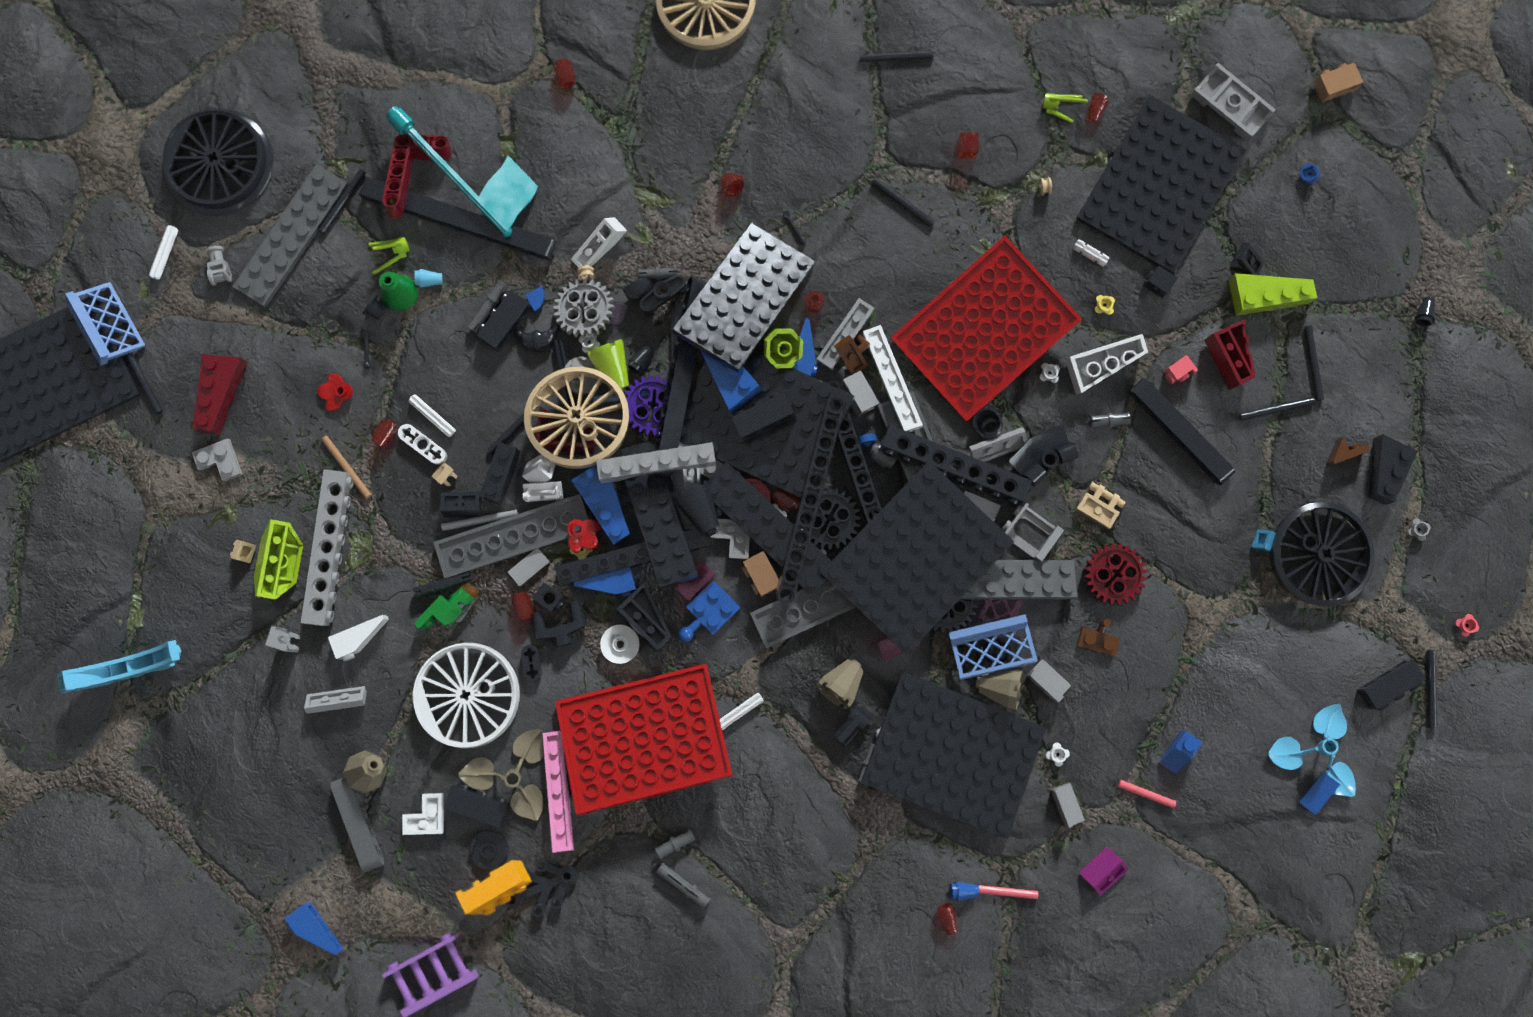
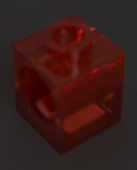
[957,133,979,159]

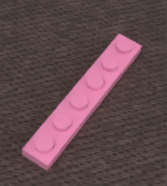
[543,731,574,853]

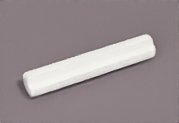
[149,226,178,280]
[409,394,456,437]
[720,693,763,730]

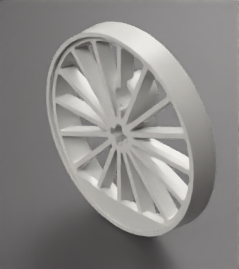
[413,643,520,748]

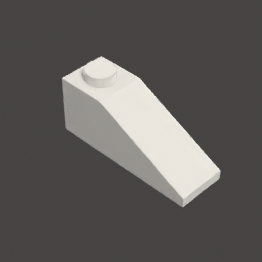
[571,217,627,267]
[328,615,389,661]

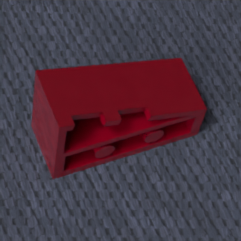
[1204,320,1256,390]
[536,407,597,454]

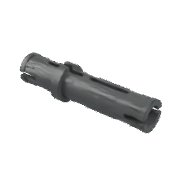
[467,280,508,334]
[656,863,710,909]

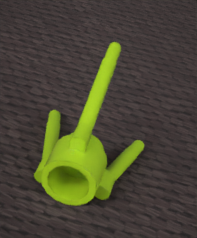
[1043,93,1088,123]
[368,237,410,275]

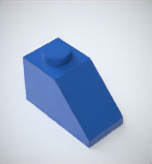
[1159,731,1203,774]

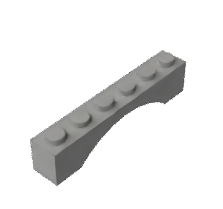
[596,442,716,483]

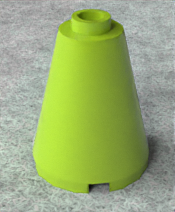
[586,339,629,392]

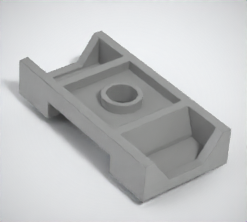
[1190,63,1276,142]

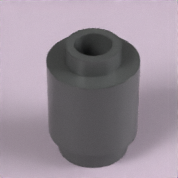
[869,444,898,469]

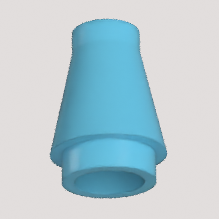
[415,269,442,288]

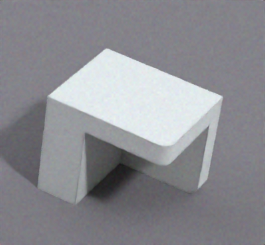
[522,455,555,483]

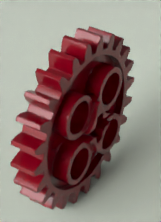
[1083,543,1148,605]

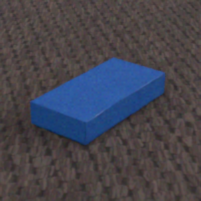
[1298,771,1341,815]

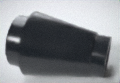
[1415,297,1435,327]
[627,346,653,374]

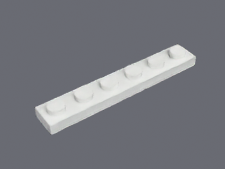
[863,325,923,432]

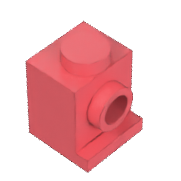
[1164,355,1198,384]

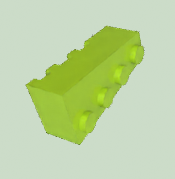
[1228,274,1317,316]

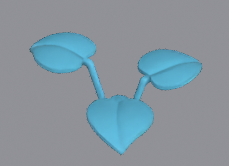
[1268,704,1356,797]

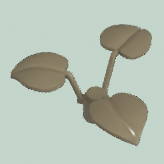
[459,729,544,821]

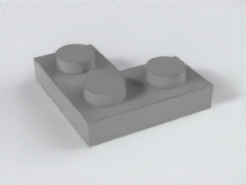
[192,438,243,481]
[711,519,750,560]

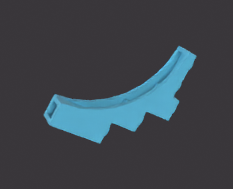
[57,640,181,694]

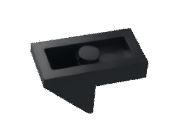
[1230,242,1264,275]

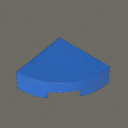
[525,286,545,313]

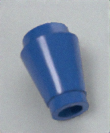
[949,881,979,902]

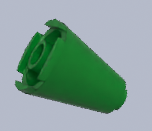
[379,272,418,311]

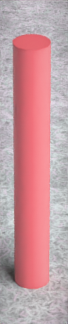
[1118,780,1176,809]
[979,885,1038,899]

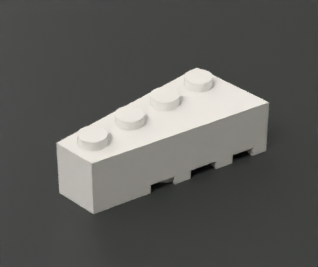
[1065,334,1148,395]

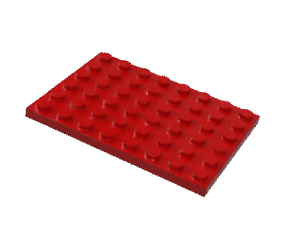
[891,235,1082,422]
[555,664,733,816]

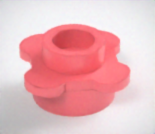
[1455,614,1479,637]

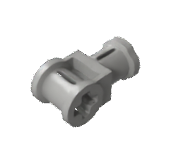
[206,246,232,286]

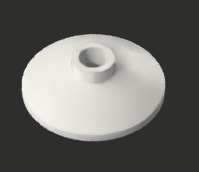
[600,625,639,664]

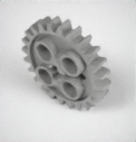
[553,278,615,338]

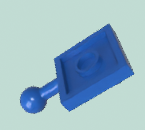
[678,580,740,642]

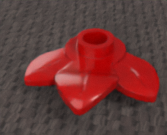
[317,374,353,411]
[567,519,602,554]

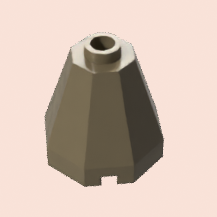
[816,659,863,710]
[976,669,1024,710]
[342,750,387,794]

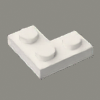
[402,793,444,835]

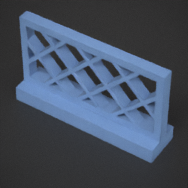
[65,282,145,366]
[949,614,1038,680]

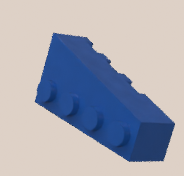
[701,351,762,415]
[571,465,631,547]

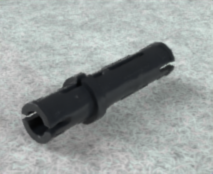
[412,571,472,599]

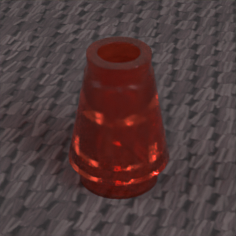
[1087,93,1109,123]
[936,903,958,935]

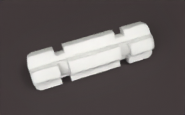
[1073,240,1109,266]

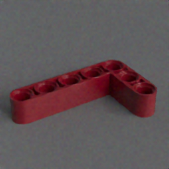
[382,134,452,219]

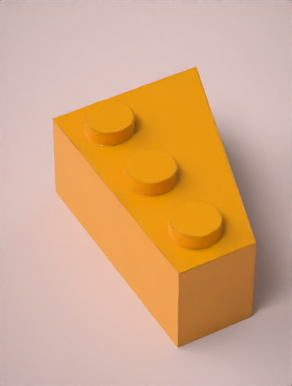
[456,860,532,916]

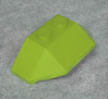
[254,519,303,599]

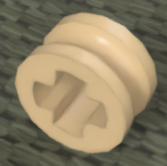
[1039,177,1052,195]
[577,266,595,282]

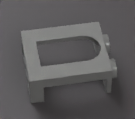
[1002,503,1064,562]

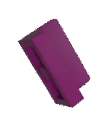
[1079,847,1129,896]

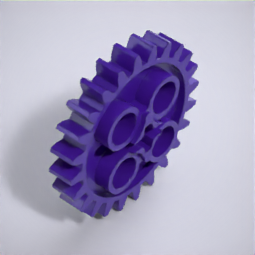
[621,375,666,437]

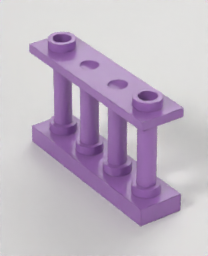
[382,933,479,1017]

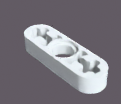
[398,424,447,465]

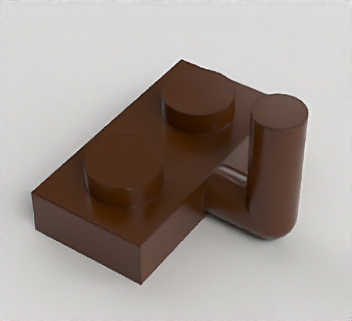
[834,334,870,375]
[1076,619,1120,657]

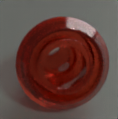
[720,172,745,197]

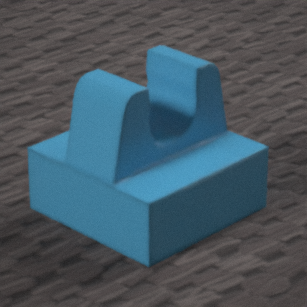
[1251,529,1275,552]

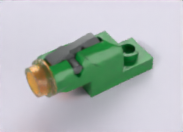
[414,582,479,630]

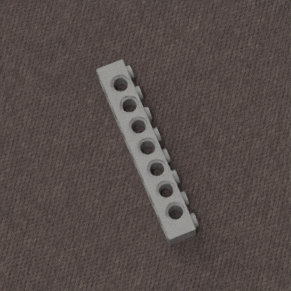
[301,469,353,626]

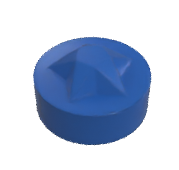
[1300,164,1320,184]
[858,433,877,448]

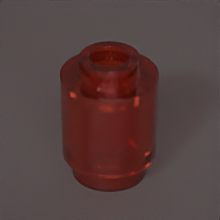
[553,58,576,88]
[805,291,824,314]
[371,418,398,448]
[772,488,800,513]
[511,591,535,621]

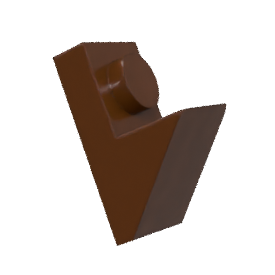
[1326,437,1370,467]

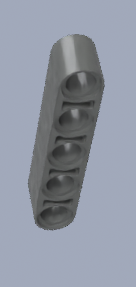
[331,777,384,873]

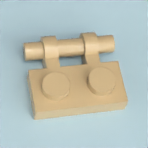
[1076,482,1125,529]

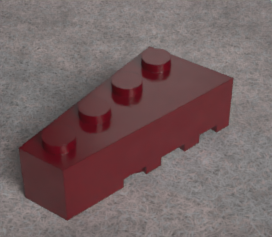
[192,354,248,435]

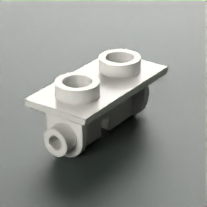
[523,481,564,502]

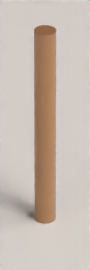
[321,436,372,499]

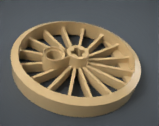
[656,0,755,50]
[524,367,629,469]

